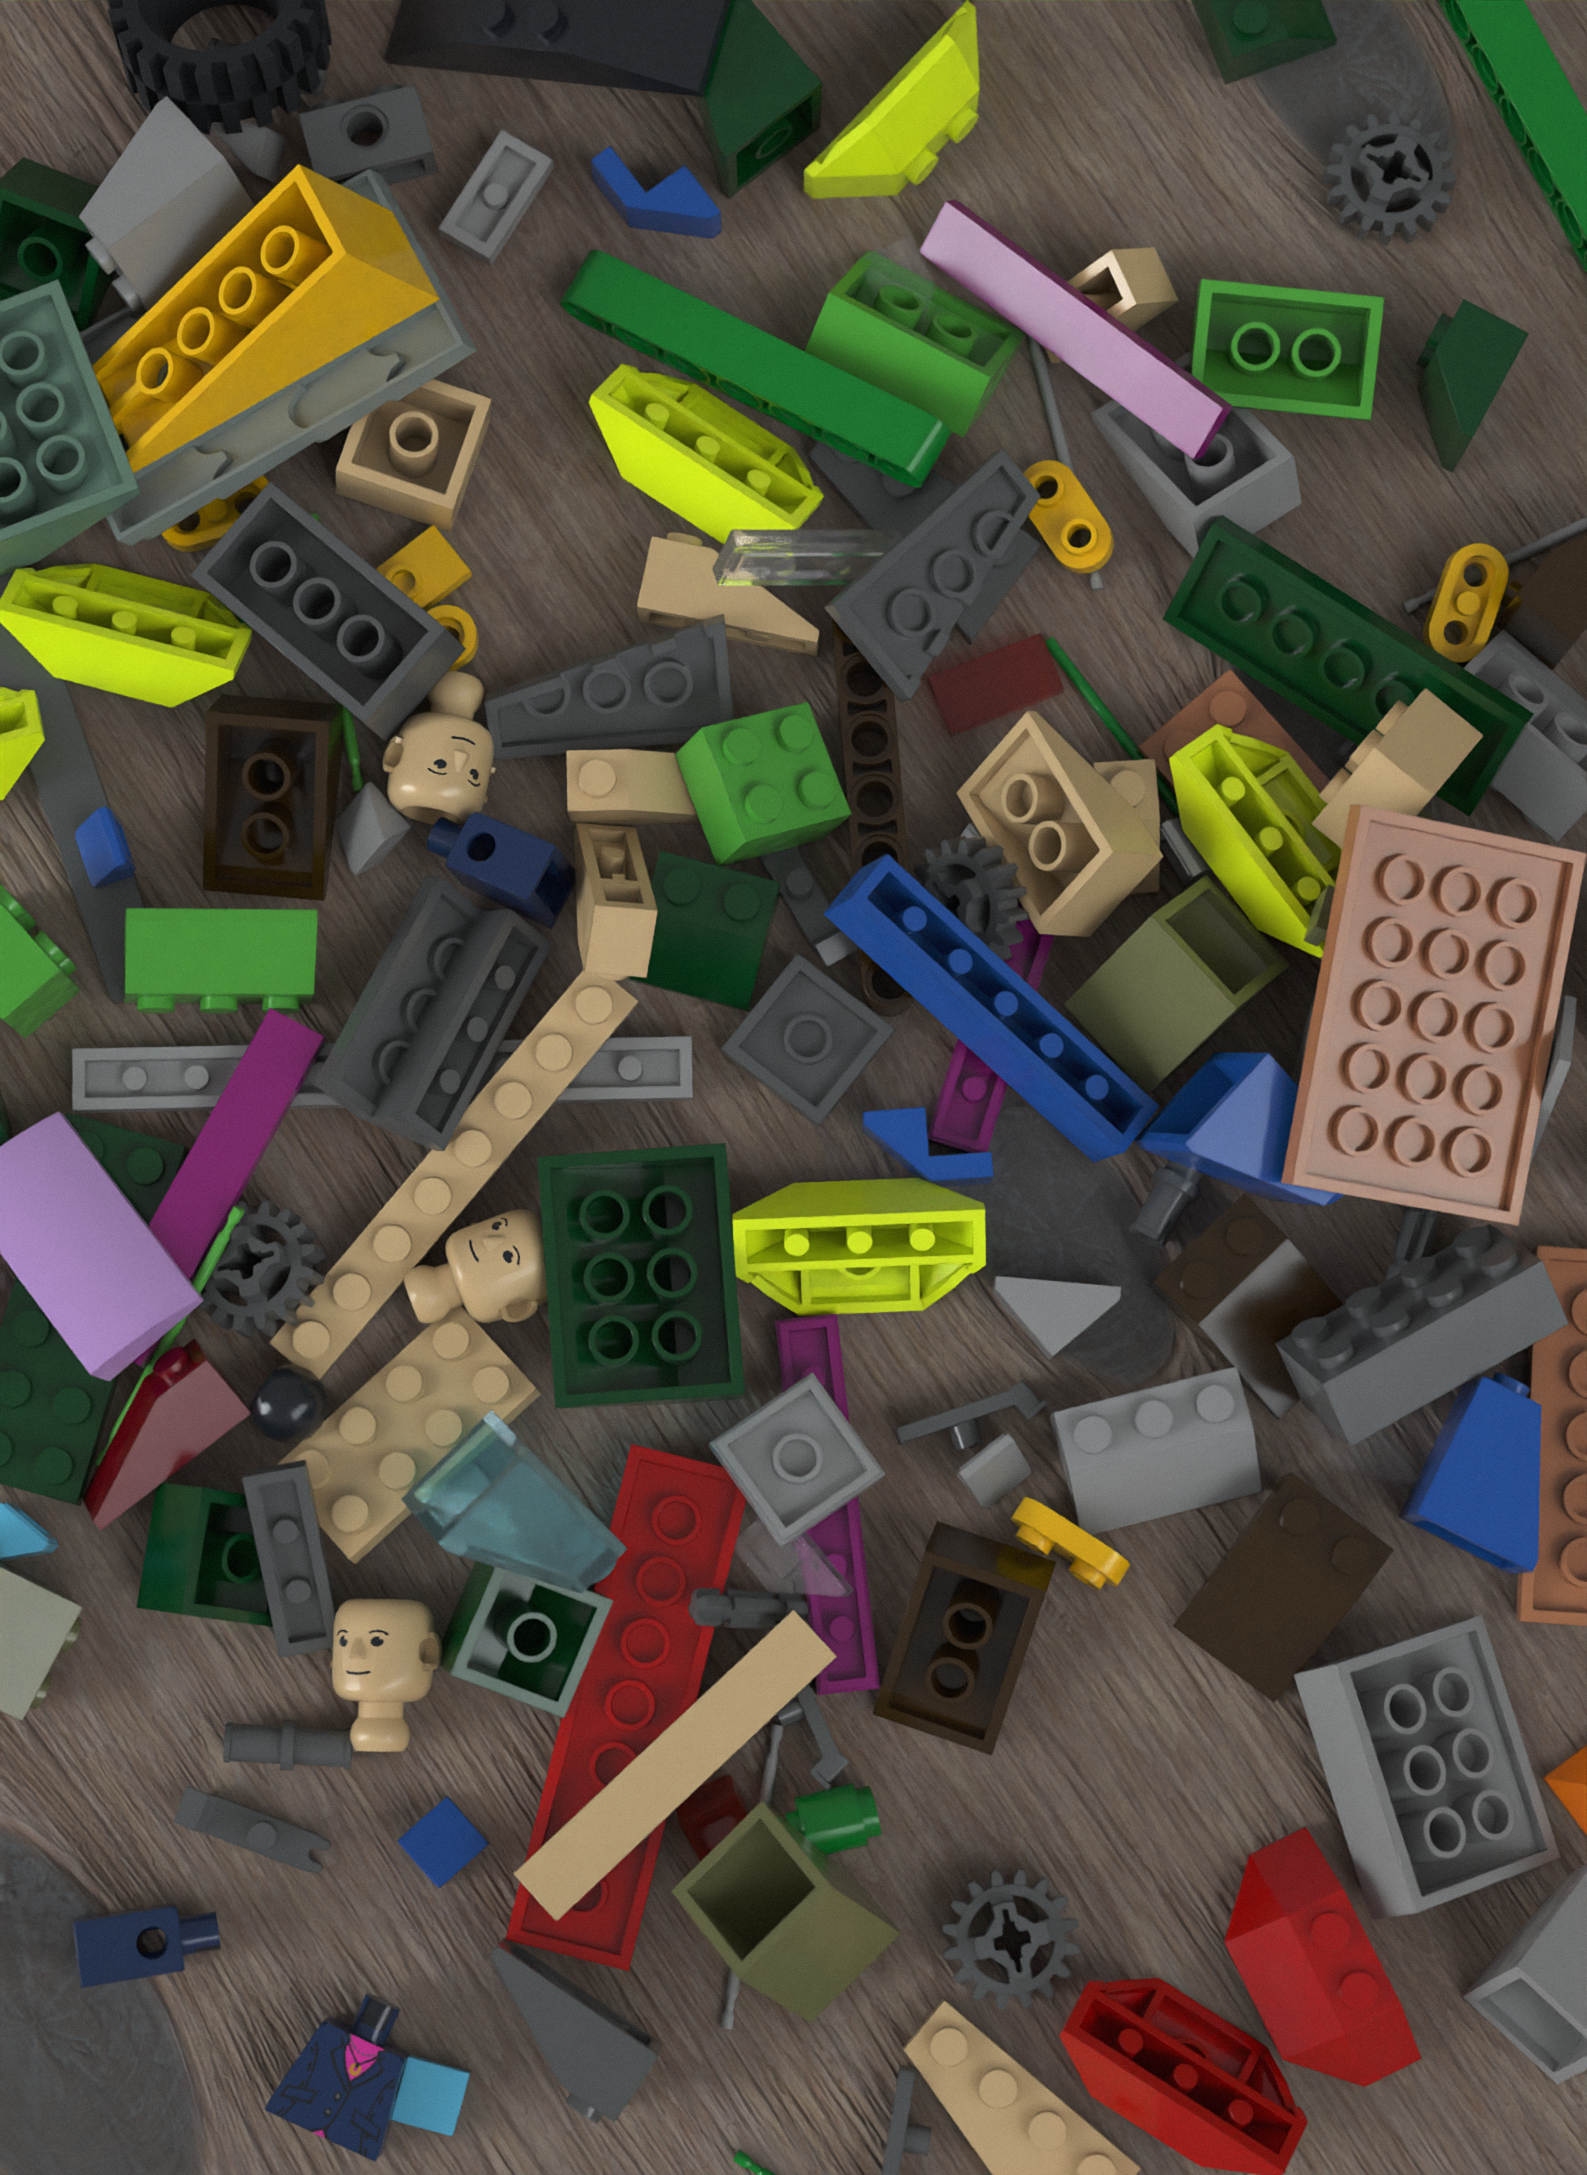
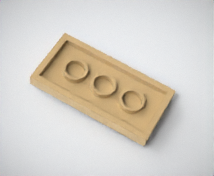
[277,1305,541,1564]

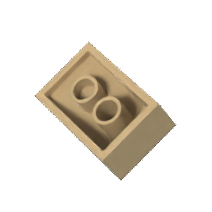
[956,711,1163,937]

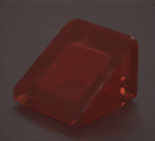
[676,1774,749,1862]

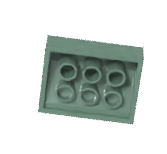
[0,279,141,576]

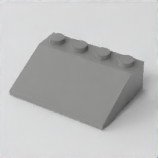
[1293,1615,1561,1920]

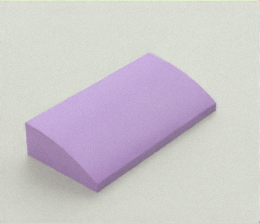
[0,1111,204,1381]

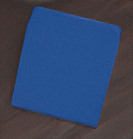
[75,806,137,888]
[397,1796,490,1888]

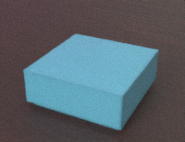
[391,2055,471,2137]

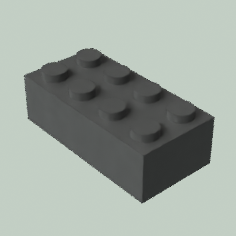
[190,481,466,742]
[1275,1223,1569,1447]

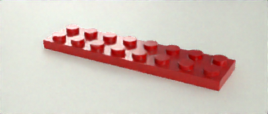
[505,1444,747,1971]

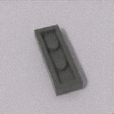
[242,1460,337,1658]

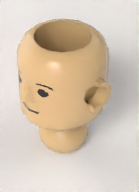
[383,671,496,826]
[403,1209,548,1323]
[330,1599,442,1752]

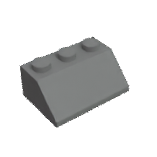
[1463,629,1587,842]
[1049,1366,1262,1535]

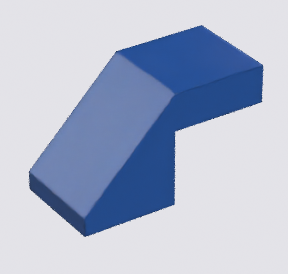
[591,146,722,239]
[862,1107,994,1187]

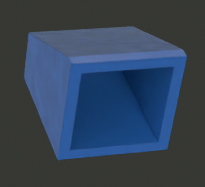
[1134,1052,1345,1206]
[1399,1373,1541,1574]

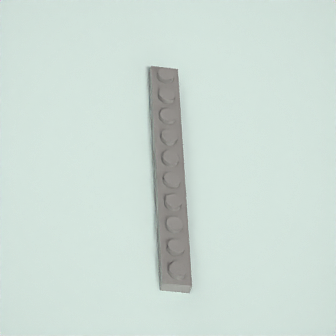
[72,1036,693,1113]

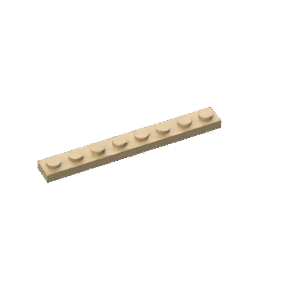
[269,970,639,1380]

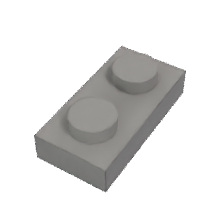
[438,130,554,266]

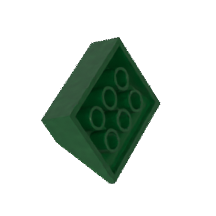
[537,1143,745,1409]

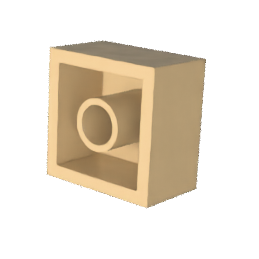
[335,379,492,532]
[1312,688,1484,849]

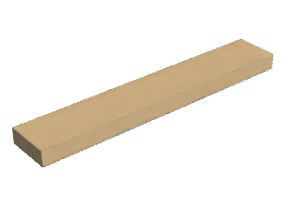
[514,1610,837,1921]

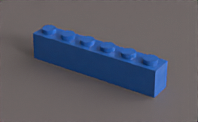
[823,854,1159,1163]

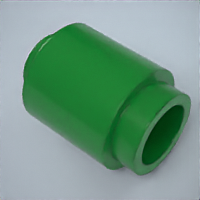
[785,1783,881,1855]

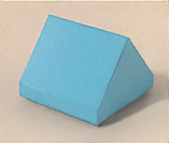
[0,1502,59,1561]

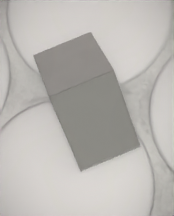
[992,1276,1121,1360]

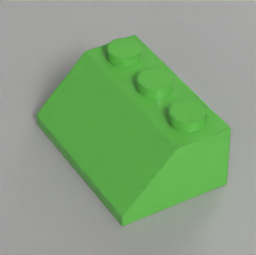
[804,250,1026,438]
[1189,279,1384,421]
[124,908,318,1014]

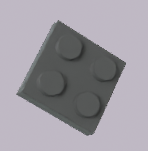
[721,953,895,1128]

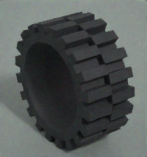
[108,0,332,134]

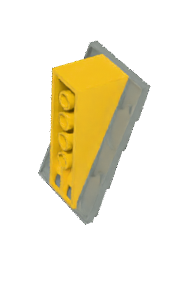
[80,164,477,546]

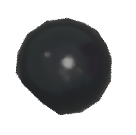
[250,1364,328,1443]

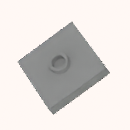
[709,1372,885,1549]

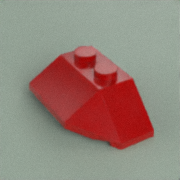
[1223,1826,1422,2087]
[1059,1978,1308,2175]

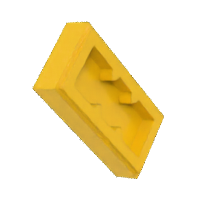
[376,525,472,612]

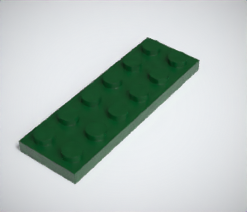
[1163,515,1534,817]
[0,1113,188,1506]

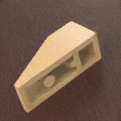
[637,533,820,657]
[566,749,700,826]
[574,823,658,980]

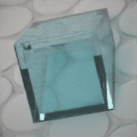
[401,1410,628,1594]

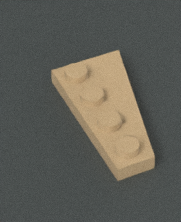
[903,1998,1141,2175]

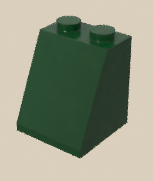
[695,0,822,200]

